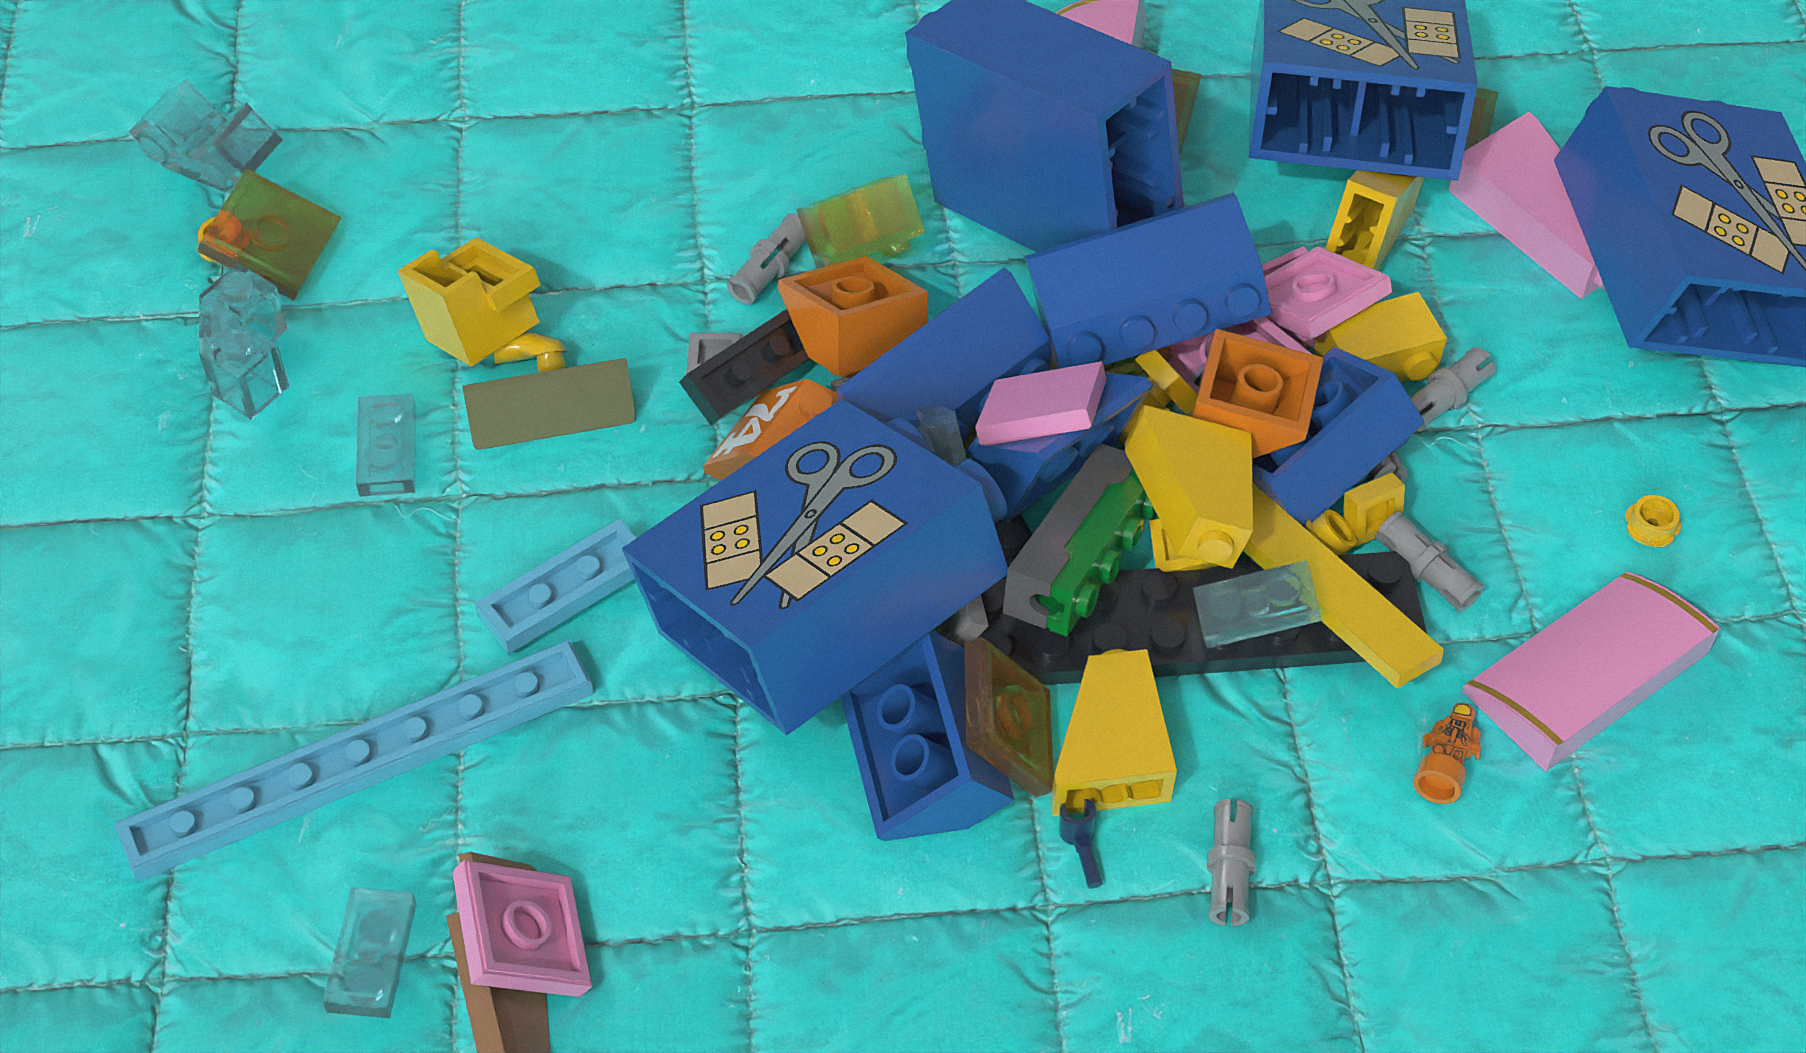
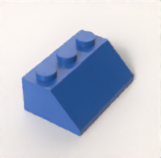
[1252,347,1425,529]
[967,373,1153,521]
[841,631,1015,841]

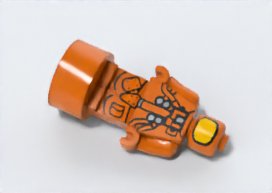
[1413,703,1481,804]

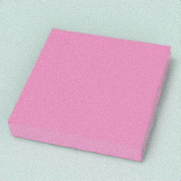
[1264,247,1392,340]
[975,361,1107,446]
[452,860,592,997]

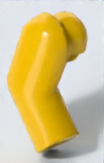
[493,332,567,372]

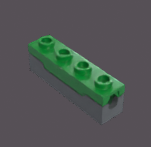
[1003,443,1158,637]

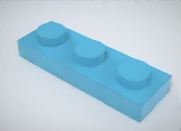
[475,518,637,654]

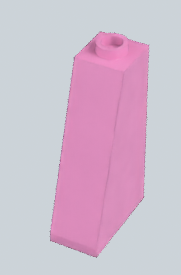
[1448,112,1605,299]

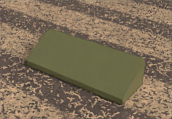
[462,358,636,450]

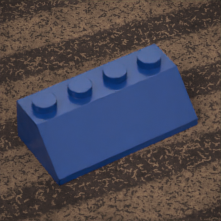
[1025,192,1271,369]
[837,267,1051,457]

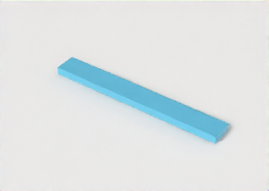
[114,640,594,882]

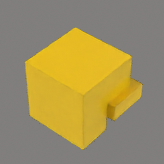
[397,237,541,367]

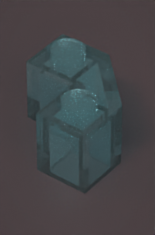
[128,79,283,192]
[199,263,289,420]

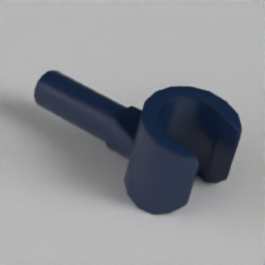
[1059,799,1103,889]

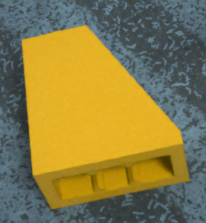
[1325,170,1424,271]
[1125,405,1254,568]
[1051,649,1177,817]

